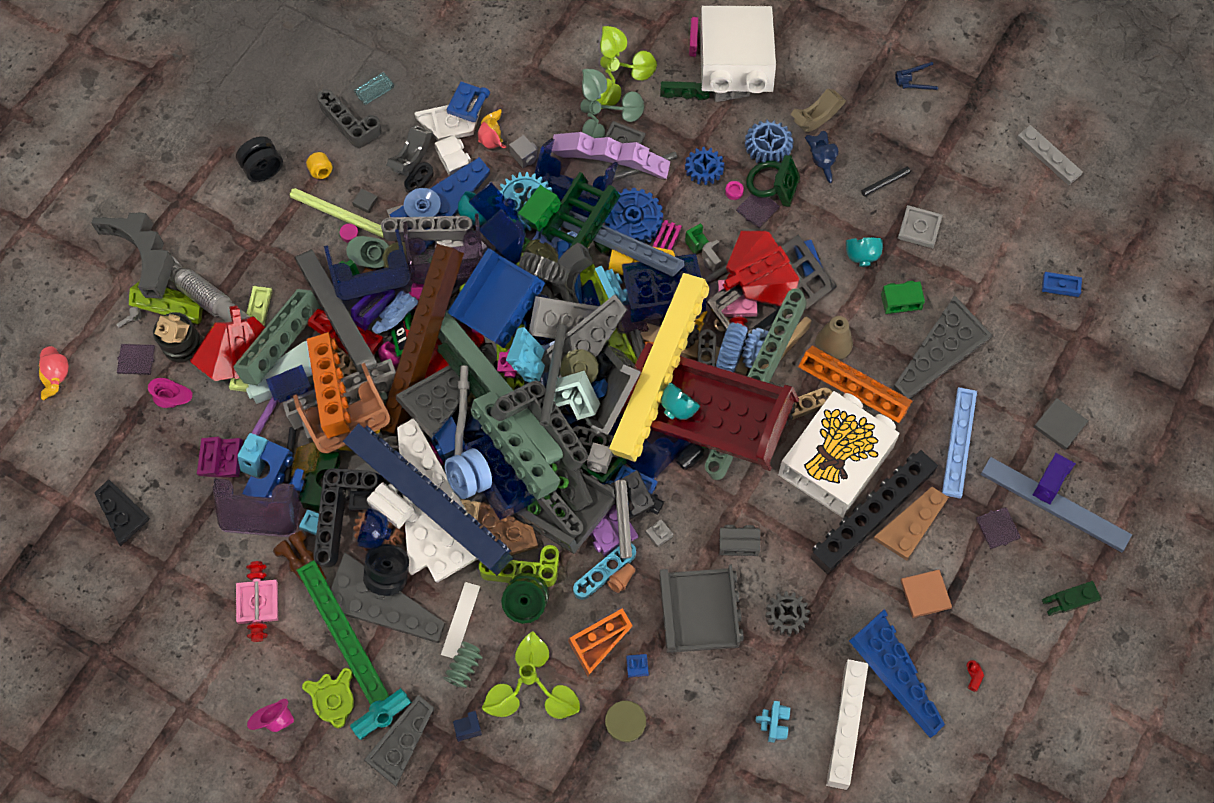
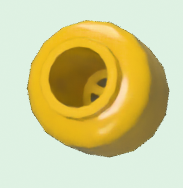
[306,152,333,179]

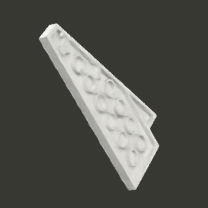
[397,419,478,583]

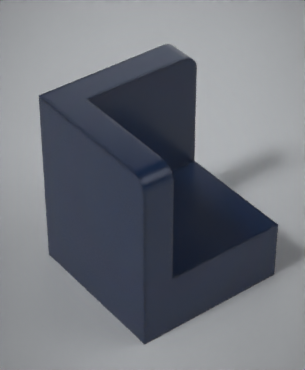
[453,711,482,742]

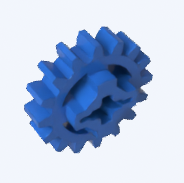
[685,147,724,185]

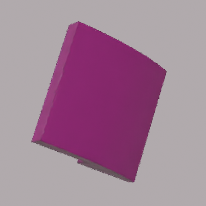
[197,437,243,477]

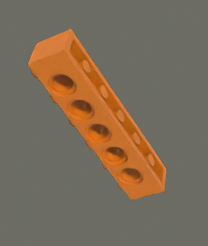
[307,332,352,438]
[798,345,913,423]

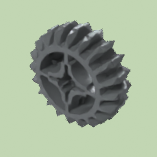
[519,252,569,286]

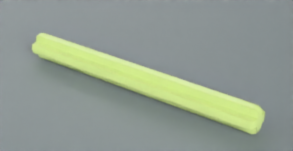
[290,188,384,238]

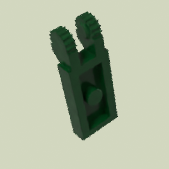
[660,81,710,100]
[1042,581,1101,616]

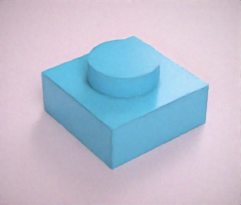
[299,509,319,535]

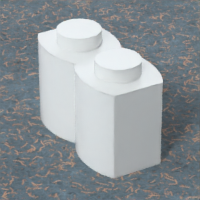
[435,135,471,176]

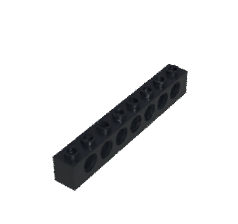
[811,450,938,575]

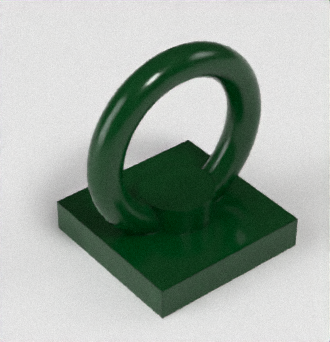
[746,155,800,207]

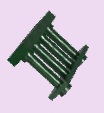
[541,172,620,248]

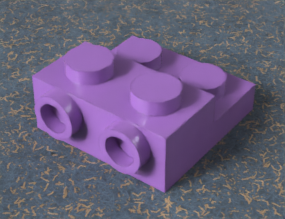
[589,504,638,557]

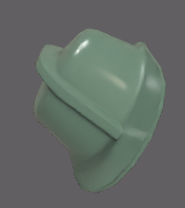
[346,236,389,268]

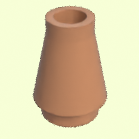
[607,563,635,593]

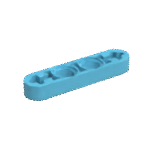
[573,543,636,600]

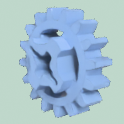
[742,328,771,368]

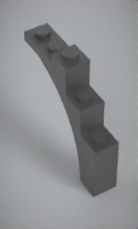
[91,212,175,299]

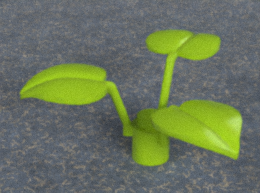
[597,26,657,109]
[482,631,580,719]

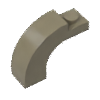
[791,88,846,132]

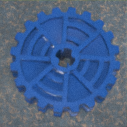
[604,188,663,244]

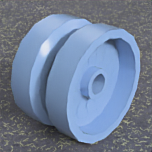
[445,448,492,499]

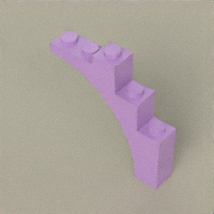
[550,132,670,179]

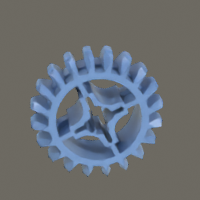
[745,119,793,163]
[716,322,748,372]

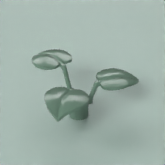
[580,69,644,138]

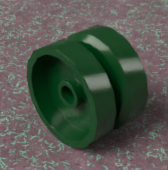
[501,573,549,624]

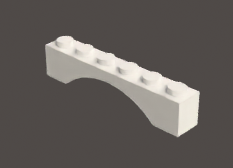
[826,659,868,790]

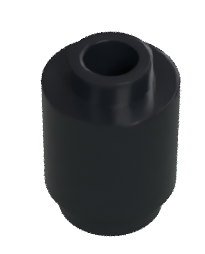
[675,443,704,470]

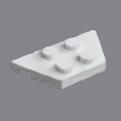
[414,99,482,141]

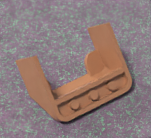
[293,363,390,453]

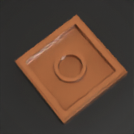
[900,570,952,618]

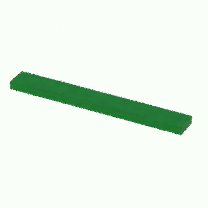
[297,560,389,705]

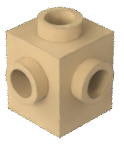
[154,314,190,343]

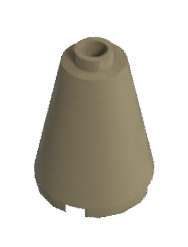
[815,316,853,360]

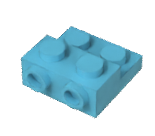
[595,265,630,308]
[506,327,545,383]

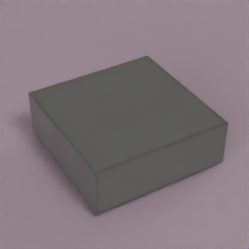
[352,189,378,213]

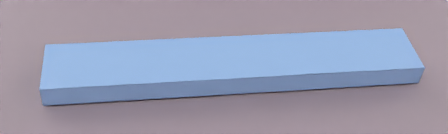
[942,387,977,499]

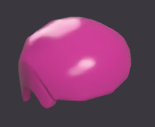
[378,341,401,369]

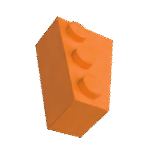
[568,608,632,676]

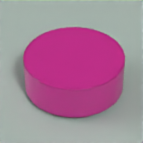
[725,181,744,200]
[340,224,359,243]

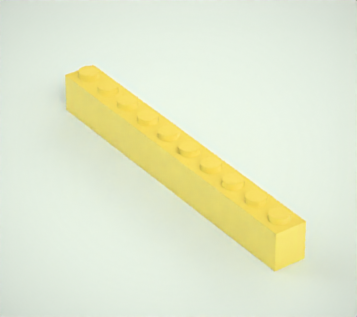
[609,273,709,462]

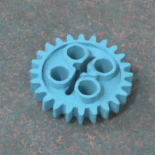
[495,172,552,231]

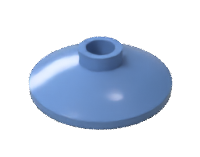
[404,188,441,217]

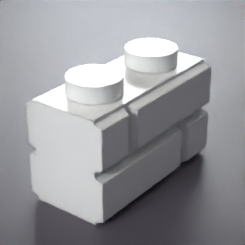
[367,482,414,529]

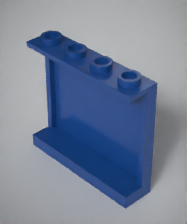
[447,248,545,348]

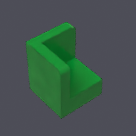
[685,223,709,255]

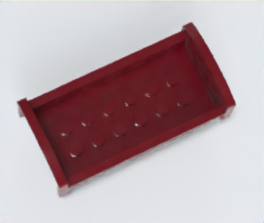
[619,343,799,471]

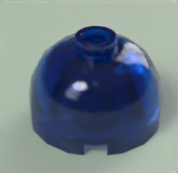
[357,507,392,549]

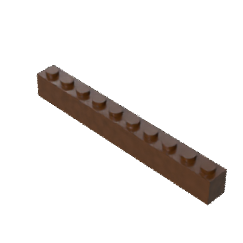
[381,244,464,434]

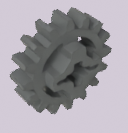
[765,591,810,636]

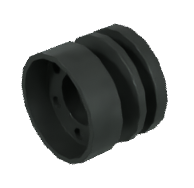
[153,312,202,362]

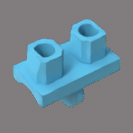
[756,701,790,743]

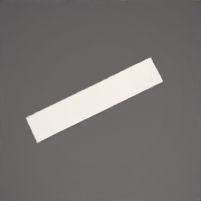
[441,582,480,658]

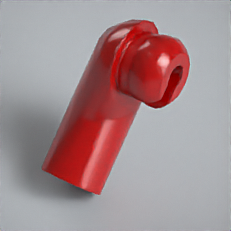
[966,660,984,692]

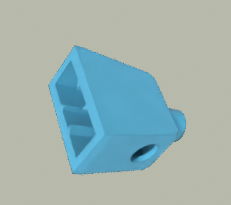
[238,433,269,478]

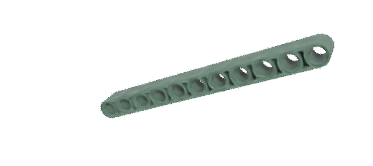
[705,288,807,480]
[438,310,563,465]

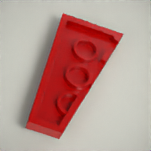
[308,309,384,355]

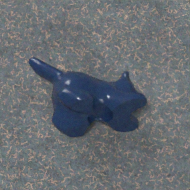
[805,131,839,183]

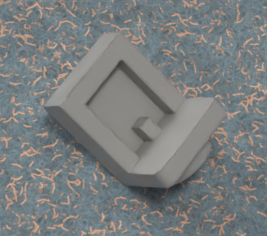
[701,240,721,272]

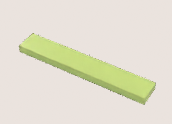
[229,286,272,392]

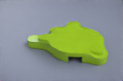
[302,668,354,729]

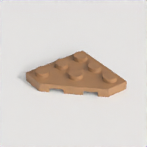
[477,502,538,555]

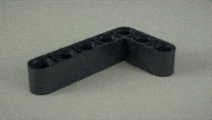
[314,468,384,567]

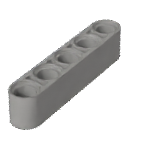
[381,216,474,241]

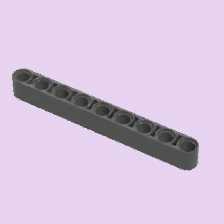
[295,249,378,374]

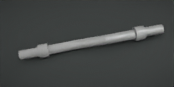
[455,366,470,456]

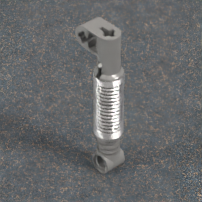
[169,255,250,322]

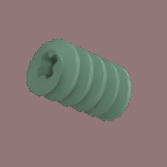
[443,641,483,688]

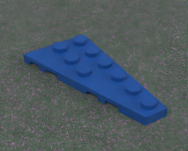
[389,157,490,255]
[849,609,945,738]

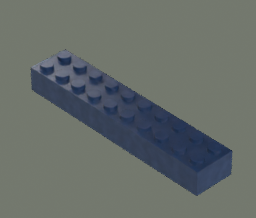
[342,423,513,576]

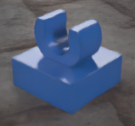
[626,654,648,677]

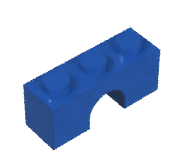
[242,441,293,506]

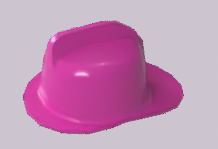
[148,378,192,408]
[247,699,294,732]

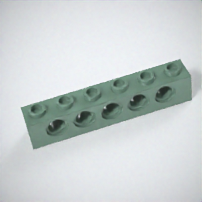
[233,289,321,386]
[471,391,560,500]

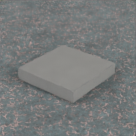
[898,205,943,248]

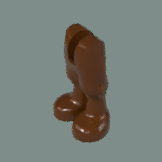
[273,530,327,584]

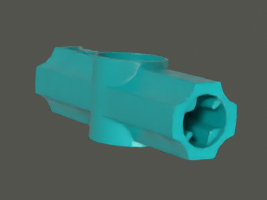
[350,688,412,740]

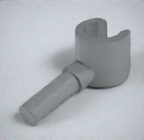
[116,307,142,328]

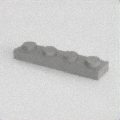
[1017,125,1083,186]

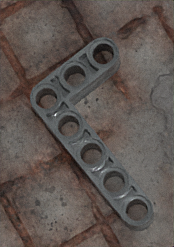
[491,381,588,471]

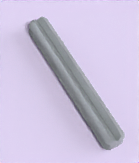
[615,480,632,559]

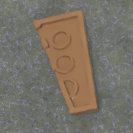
[873,487,949,561]

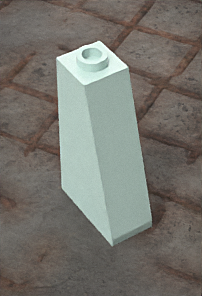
[246,341,314,404]

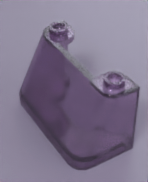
[213,478,301,537]

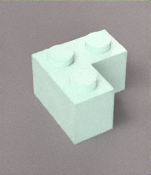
[554,371,600,420]

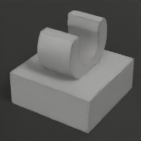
[646,520,673,548]

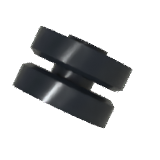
[236,136,283,182]
[363,544,409,596]

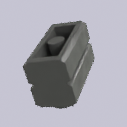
[719,525,760,556]

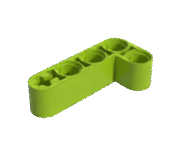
[479,545,559,587]

